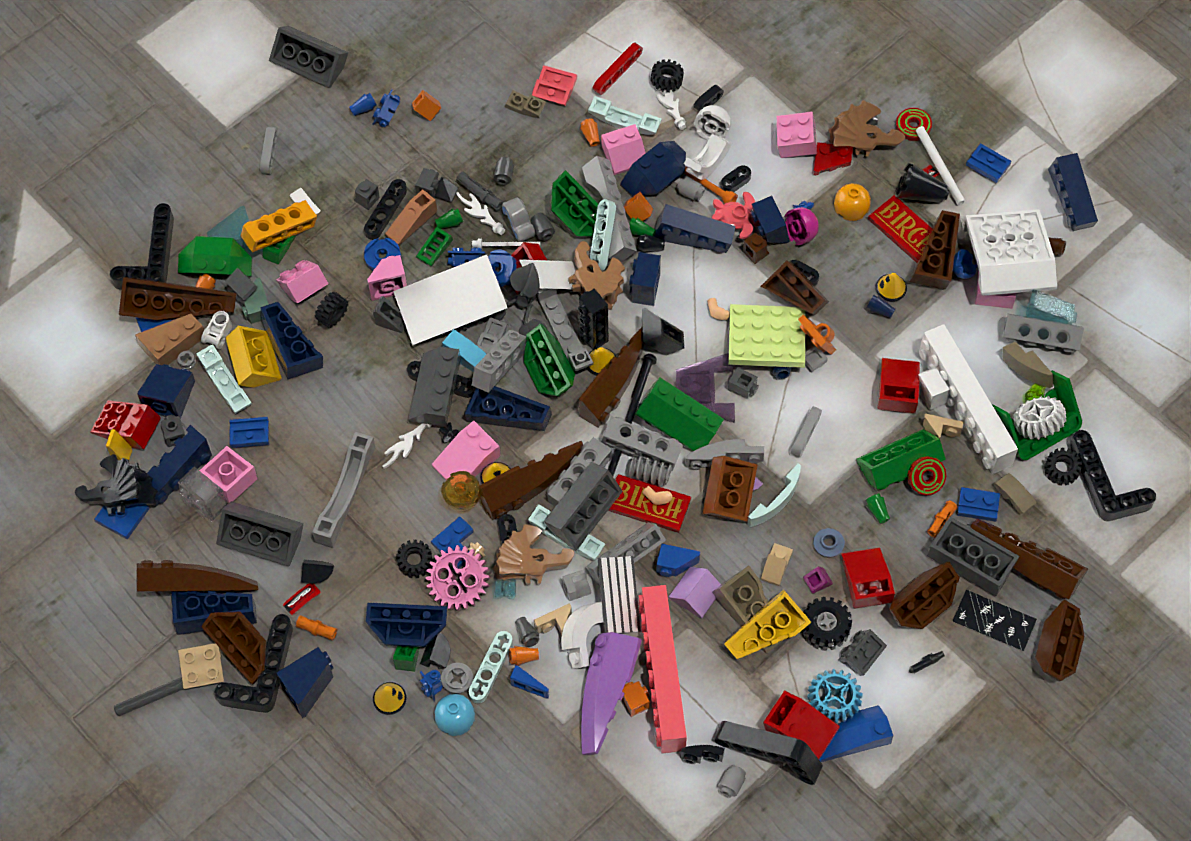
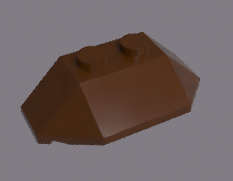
[889,562,960,629]
[1035,600,1085,681]
[201,612,266,684]

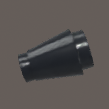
[637,234,665,252]

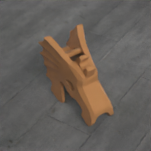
[828,100,905,156]
[569,241,625,310]
[493,524,575,585]

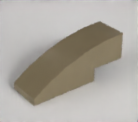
[1003,342,1053,388]

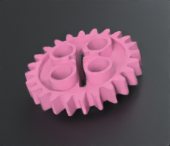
[426,545,490,610]

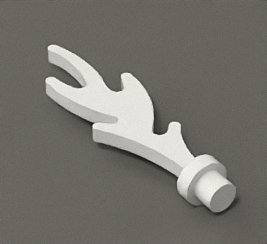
[657,88,686,130]
[456,192,505,235]
[472,239,540,249]
[382,423,432,469]

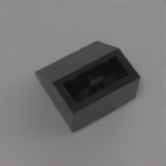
[642,308,684,356]

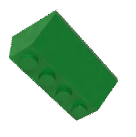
[635,377,724,452]
[856,429,946,490]

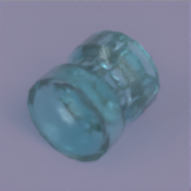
[495,579,516,599]

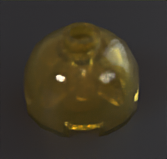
[441,471,481,511]

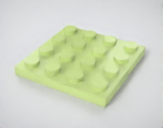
[728,304,805,368]

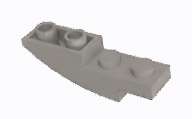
[686,439,764,469]

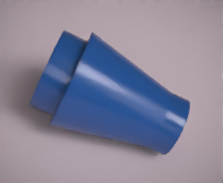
[349,93,377,116]

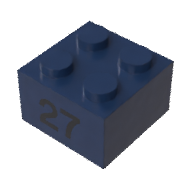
[629,252,661,306]

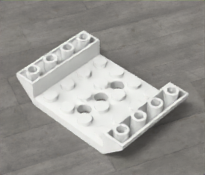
[961,209,1057,296]

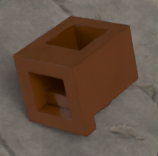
[743,233,769,264]

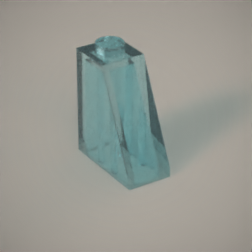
[207,206,249,248]
[1026,290,1077,325]

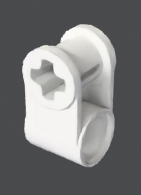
[201,311,232,349]

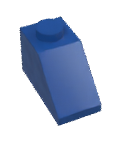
[656,544,700,577]

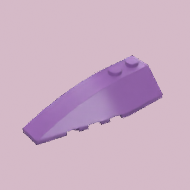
[581,632,642,755]

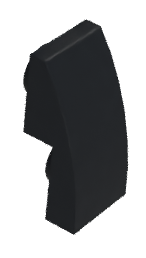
[680,745,725,764]

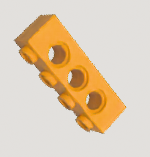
[241,200,317,252]

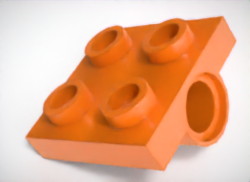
[798,314,836,355]

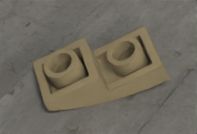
[505,90,546,118]
[994,473,1037,514]

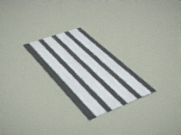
[598,556,641,633]

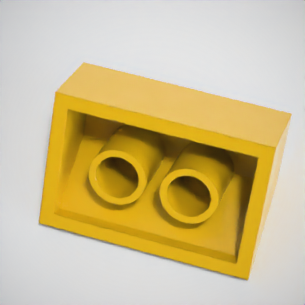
[225,325,282,388]

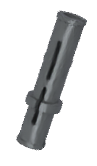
[456,172,504,211]

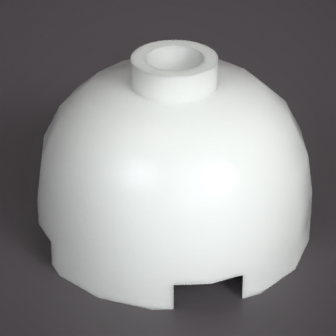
[694,105,731,140]

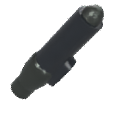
[909,651,945,674]

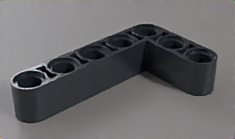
[110,203,174,290]
[1071,430,1156,521]
[214,614,293,713]
[713,721,823,785]

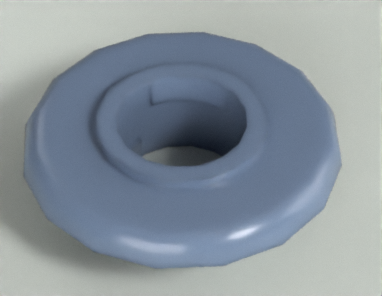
[813,528,845,557]

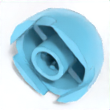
[434,694,475,736]

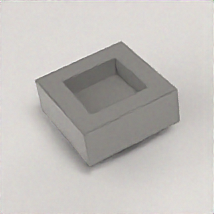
[805,346,828,371]

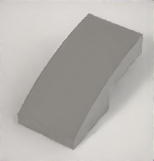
[477,317,508,354]

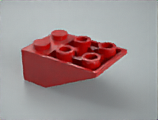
[877,358,920,414]
[90,400,161,449]
[841,548,895,609]
[763,690,840,759]

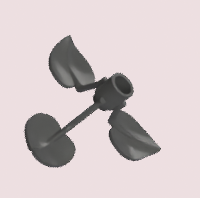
[486,263,548,344]

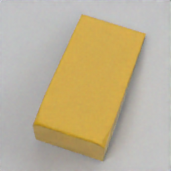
[106,429,133,460]

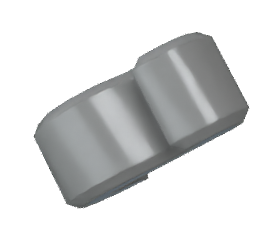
[502,197,535,242]

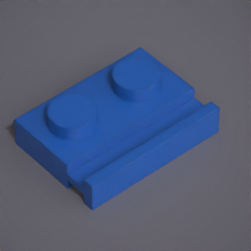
[966,143,1012,183]
[229,417,269,448]
[957,487,1000,522]

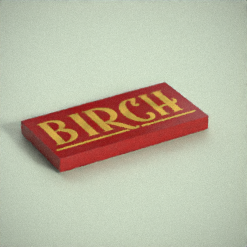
[868,195,932,263]
[608,474,692,533]

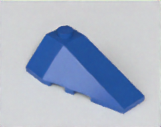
[819,705,893,762]

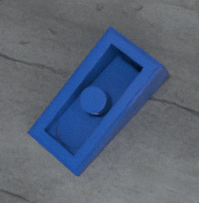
[510,665,549,699]

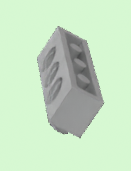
[1003,313,1084,353]
[472,330,526,393]
[601,416,683,471]
[547,437,612,507]
[586,522,666,584]

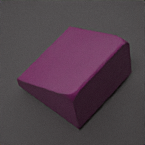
[803,566,833,594]

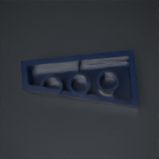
[1048,153,1098,231]
[653,204,736,253]
[147,425,212,507]
[171,591,257,635]

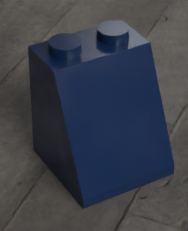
[137,364,195,419]
[277,647,334,719]

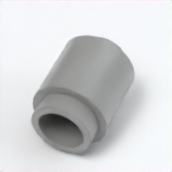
[677,177,705,201]
[718,765,746,798]

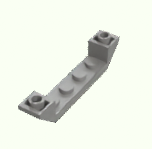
[537,288,593,371]

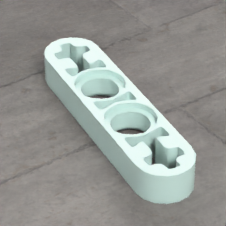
[590,199,616,271]
[469,631,513,703]

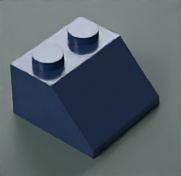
[750,195,790,243]

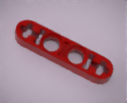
[593,42,643,95]

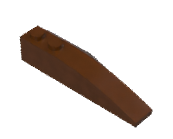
[119,277,237,320]
[579,326,645,428]
[479,441,583,520]
[970,518,1088,600]
[136,560,258,592]

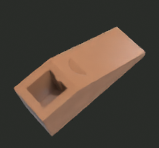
[385,189,437,245]

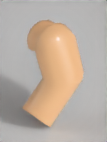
[707,298,730,320]
[642,486,672,505]

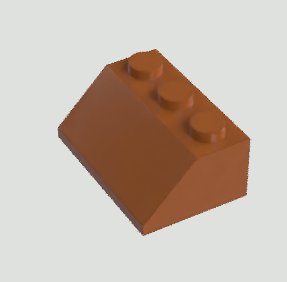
[703,456,758,522]

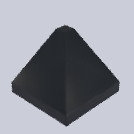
[435,177,459,203]

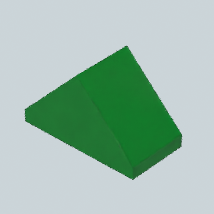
[393,646,420,672]

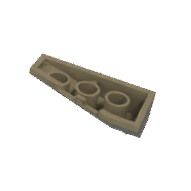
[713,565,782,653]

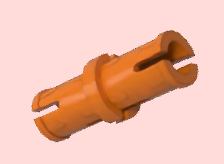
[927,500,958,538]
[296,615,338,641]

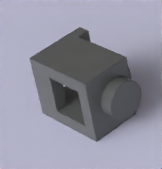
[415,168,440,198]
[354,179,380,210]
[728,367,759,398]
[161,415,185,447]

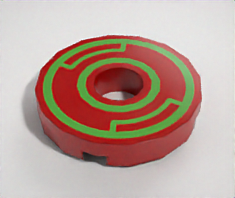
[896,108,932,141]
[908,456,947,496]

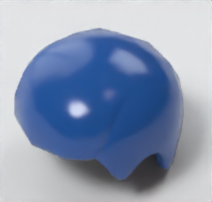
[952,249,977,279]

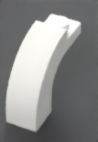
[684,134,732,180]
[561,602,604,669]

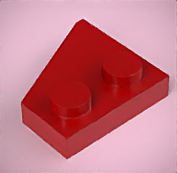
[813,142,853,176]

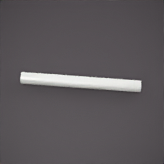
[916,126,965,206]

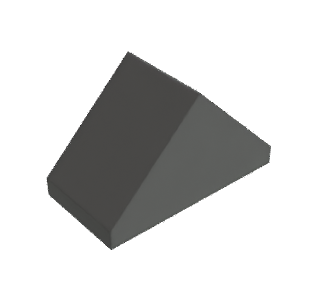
[225,268,258,301]
[373,296,406,333]

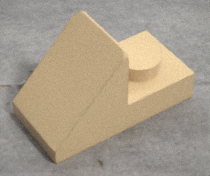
[923,414,963,439]
[761,543,793,586]
[534,603,572,636]

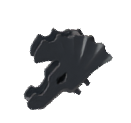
[75,454,158,515]

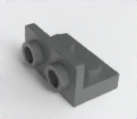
[839,629,887,676]

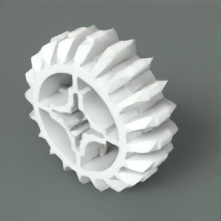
[1014,396,1066,440]

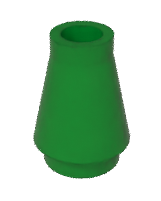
[435,208,463,229]
[629,217,655,236]
[866,493,890,524]

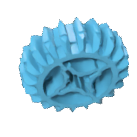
[807,669,863,724]

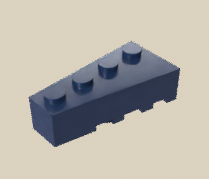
[260,302,323,380]
[465,386,552,431]

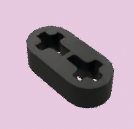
[694,85,724,111]
[721,165,751,192]
[791,260,819,286]
[498,514,517,545]

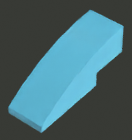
[442,329,486,372]

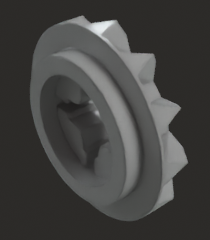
[441,663,473,694]

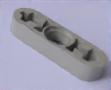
[260,127,277,174]
[791,406,822,457]

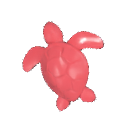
[712,192,760,239]

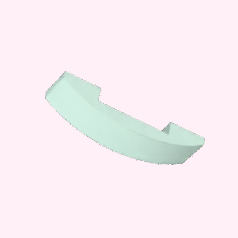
[588,96,662,135]
[196,344,252,414]
[747,464,801,527]
[528,504,605,560]

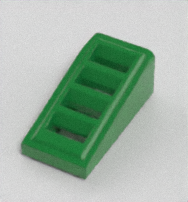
[416,226,453,267]
[263,234,297,264]

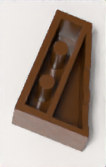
[760,260,829,315]

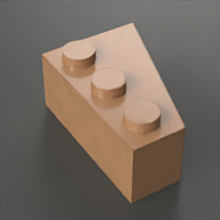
[135,314,204,365]

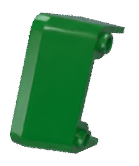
[992,370,1082,460]

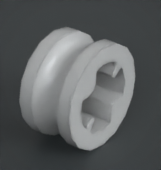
[178,351,196,370]

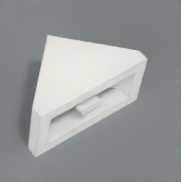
[918,368,949,410]

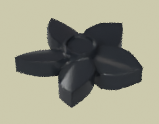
[439,422,460,443]

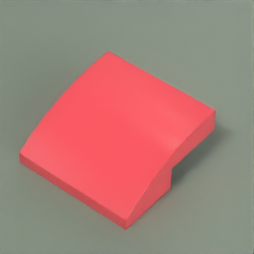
[532,65,578,106]

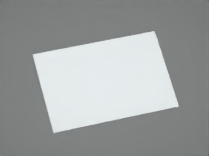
[393,255,508,345]

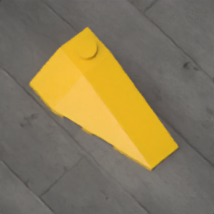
[724,590,811,659]

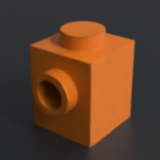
[622,681,650,717]

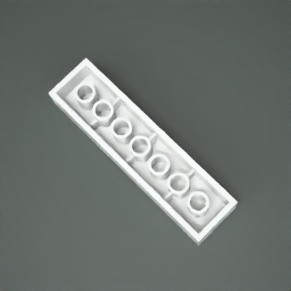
[919,324,1018,474]

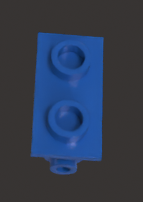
[372,89,400,127]
[448,248,486,267]
[419,670,443,701]

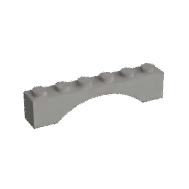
[582,156,637,262]
[312,432,375,547]

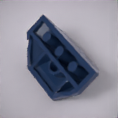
[620,141,686,197]
[366,603,448,647]

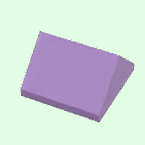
[668,567,721,619]

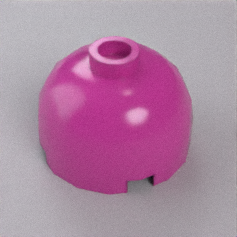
[784,207,819,245]

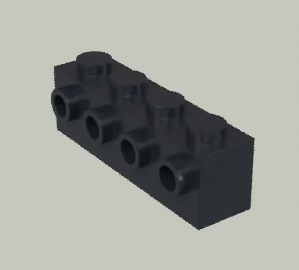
[578,288,609,350]

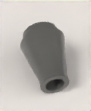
[515,617,540,647]

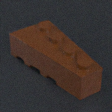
[909,210,960,289]

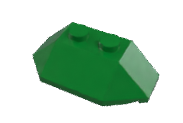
[551,170,606,236]
[178,236,253,276]
[524,324,575,396]

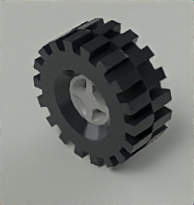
[801,597,852,651]

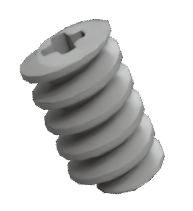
[629,455,672,487]

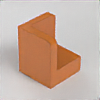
[412,90,441,121]
[624,192,653,221]

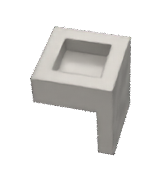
[563,569,591,601]

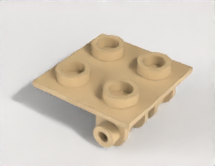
[178,643,224,689]

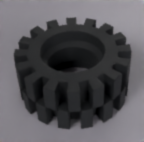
[651,59,684,92]
[315,292,349,328]
[1044,448,1082,486]
[396,539,433,578]

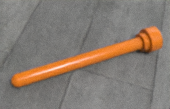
[684,166,738,204]

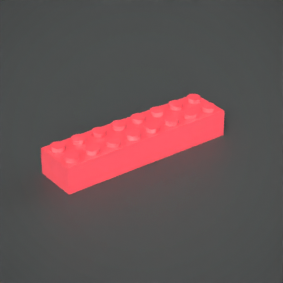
[638,585,687,754]

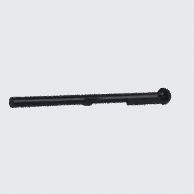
[608,353,657,477]

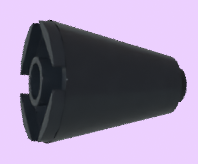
[896,163,949,203]

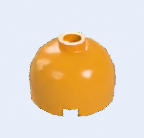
[834,183,871,221]

